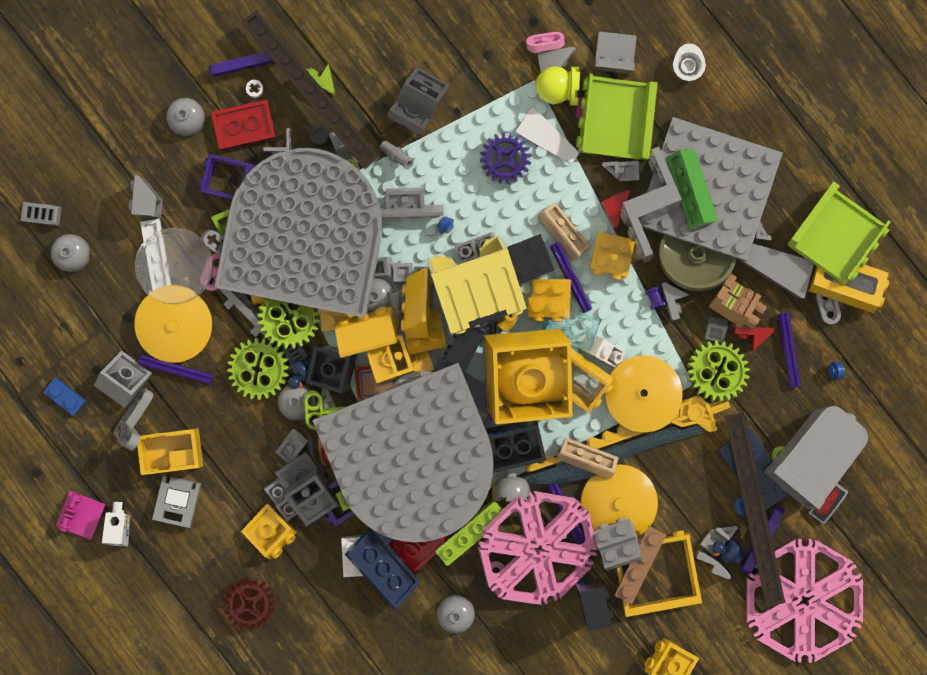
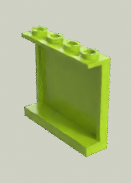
[576,74,658,161]
[787,182,891,285]

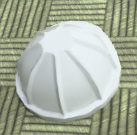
[673,44,706,81]

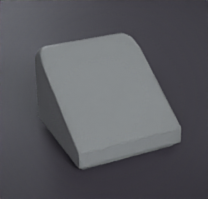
[704,317,728,343]

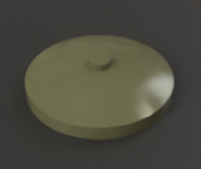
[659,235,736,291]

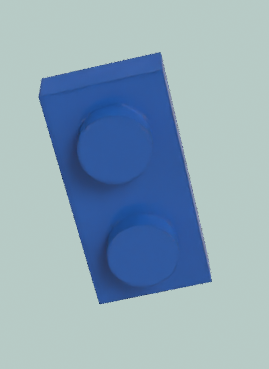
[43,377,86,416]

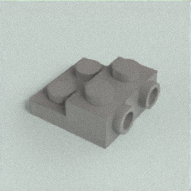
[593,518,643,571]

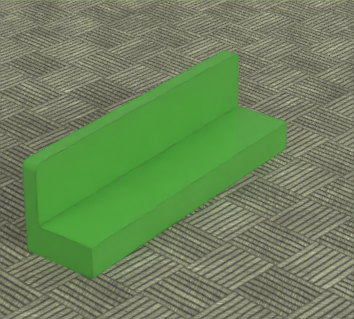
[666,149,718,229]

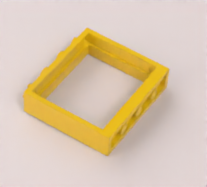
[616,530,702,617]

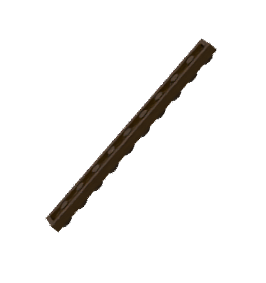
[241,10,380,170]
[725,412,786,607]

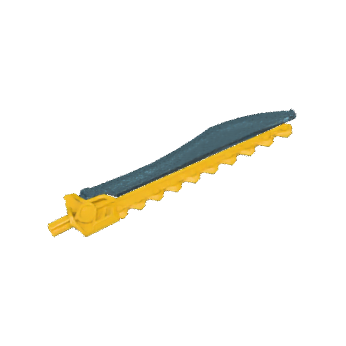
[524,395,730,484]

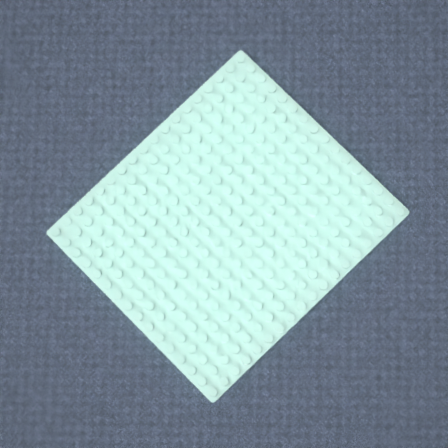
[314,81,692,490]

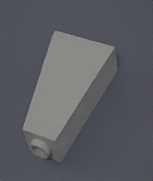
[740,244,814,299]

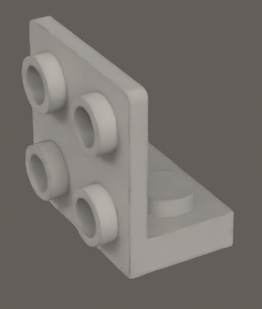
[594,32,637,74]

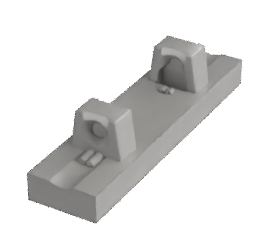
[220,289,282,341]

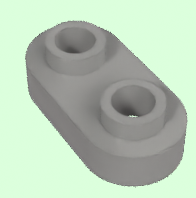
[815,294,841,324]

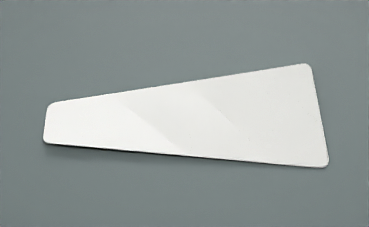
[516,107,579,163]

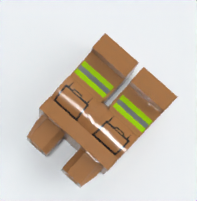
[709,274,767,330]

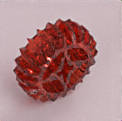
[223,577,276,630]

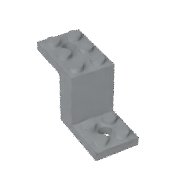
[620,147,682,263]

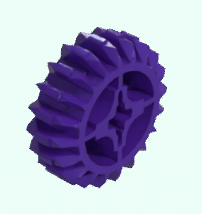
[480,132,532,184]

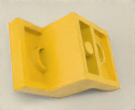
[366,335,435,385]

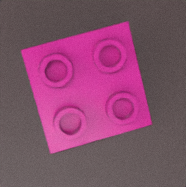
[56,490,106,540]

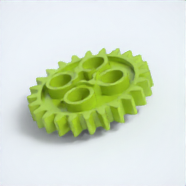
[257,298,320,350]
[227,338,290,400]
[687,340,750,403]

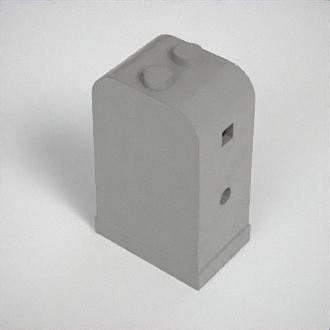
[763,406,868,510]

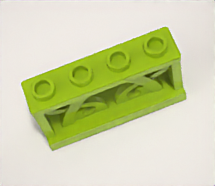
[436,500,504,566]

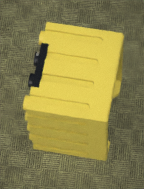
[427,236,527,334]

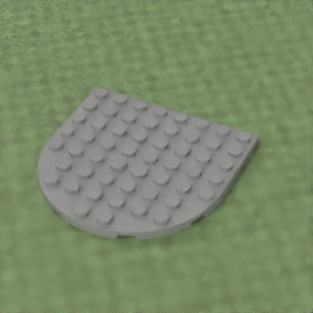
[215,148,382,318]
[313,362,493,542]

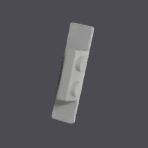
[380,187,444,219]

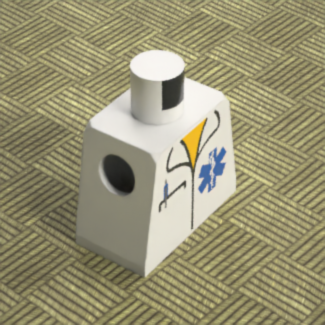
[102,502,130,547]

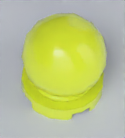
[535,66,580,106]

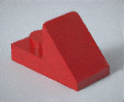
[732,326,774,350]

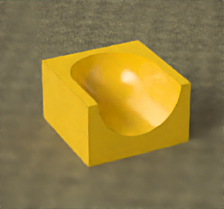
[484,329,573,424]

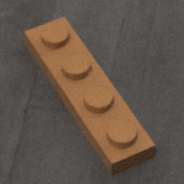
[614,526,666,604]

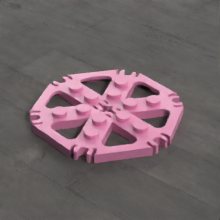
[478,491,597,605]
[746,538,863,663]

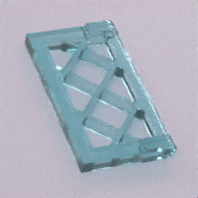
[538,309,601,351]

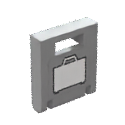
[152,475,201,528]

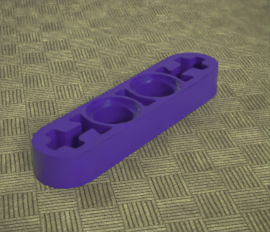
[208,52,275,77]
[740,504,785,574]

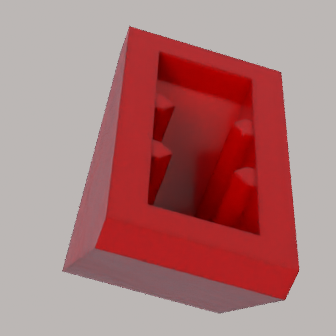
[601,190,630,229]

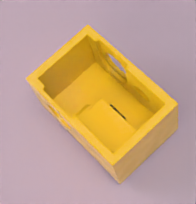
[137,428,203,475]

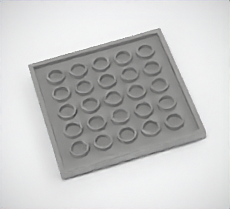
[641,117,783,262]

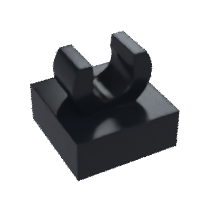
[282,344,308,364]

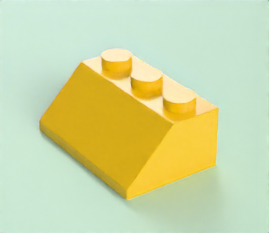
[401,268,431,338]
[335,306,399,358]

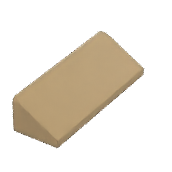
[537,203,591,261]
[557,437,619,479]

